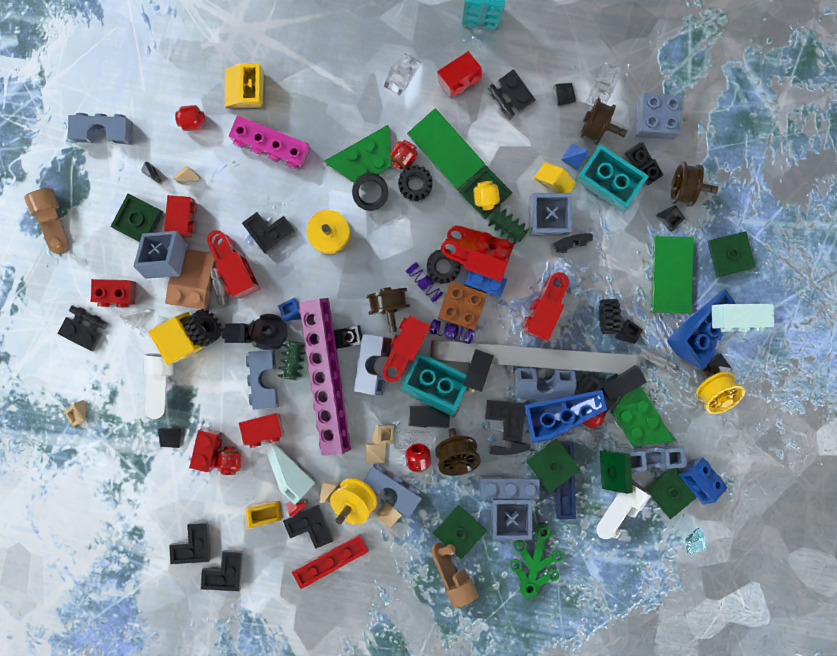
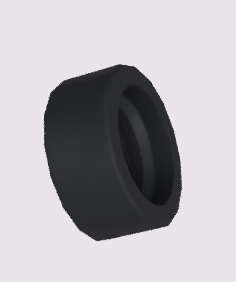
[352,173,389,211]

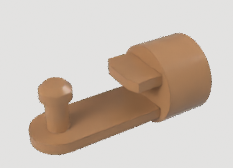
[24,188,68,254]
[431,543,479,608]

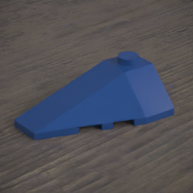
[667,289,736,369]
[525,390,607,443]

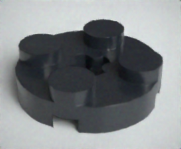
[248,314,288,350]

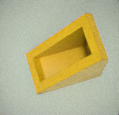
[534,162,576,193]
[245,501,281,529]

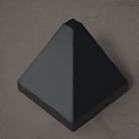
[553,83,576,106]
[141,161,161,183]
[656,205,685,232]
[615,319,643,344]
[706,353,732,375]
[158,428,181,448]

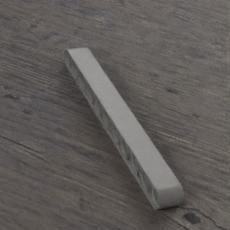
[430,340,640,374]

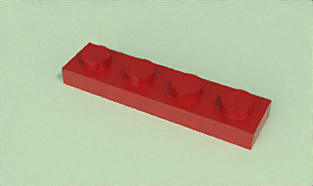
[292,534,369,589]

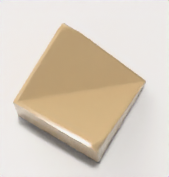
[319,480,339,503]

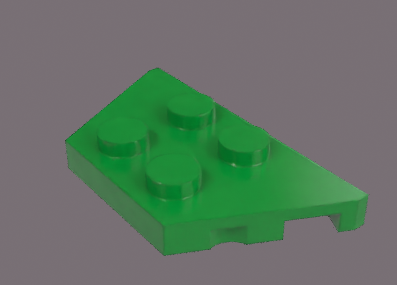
[324,125,391,185]
[611,386,675,446]

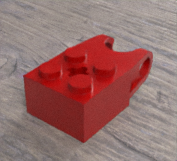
[441,225,514,282]
[207,230,261,299]
[521,272,569,341]
[382,315,430,382]

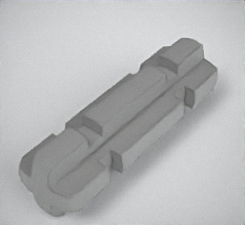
[210,268,228,305]
[639,348,677,372]

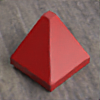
[285,499,308,517]

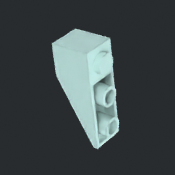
[266,443,315,505]

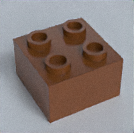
[438,281,487,331]

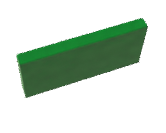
[407,108,486,190]
[652,236,694,314]

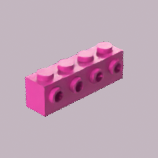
[228,115,310,169]

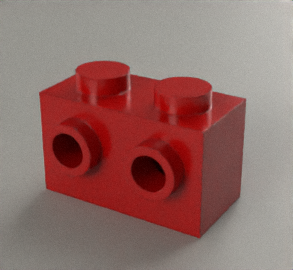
[437,51,482,98]
[164,195,198,238]
[90,279,136,308]
[239,413,285,448]
[189,428,223,472]

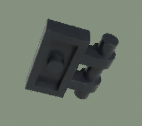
[488,69,536,119]
[57,305,107,351]

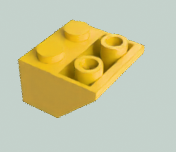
[225,63,264,108]
[148,312,205,366]

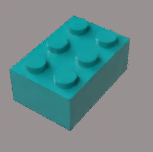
[462,0,505,30]
[575,144,649,212]
[400,352,466,416]

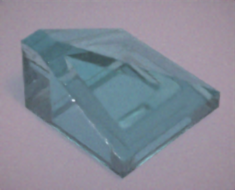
[685,528,706,554]

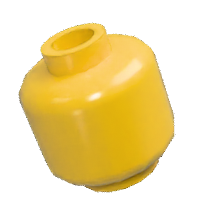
[473,181,500,210]

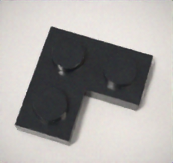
[242,212,296,254]
[485,400,525,442]
[283,505,334,549]
[169,522,211,564]
[201,550,243,591]

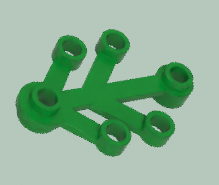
[509,523,564,598]

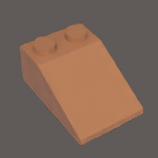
[165,250,216,310]

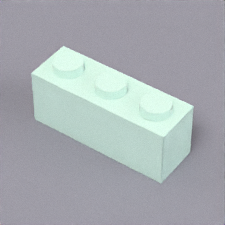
[712,304,774,332]

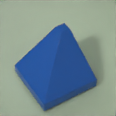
[561,143,589,170]
[278,297,302,321]

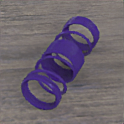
[405,262,443,303]
[430,319,474,344]

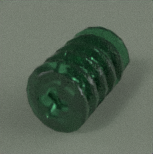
[488,205,531,245]
[277,340,306,381]

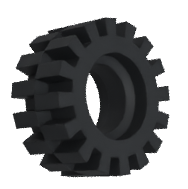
[398,165,433,201]
[426,249,461,284]
[598,299,622,334]
[184,309,222,347]

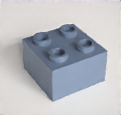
[636,93,683,139]
[530,193,572,235]
[133,231,188,279]
[491,499,532,540]

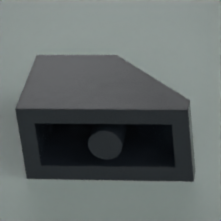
[222,323,251,343]

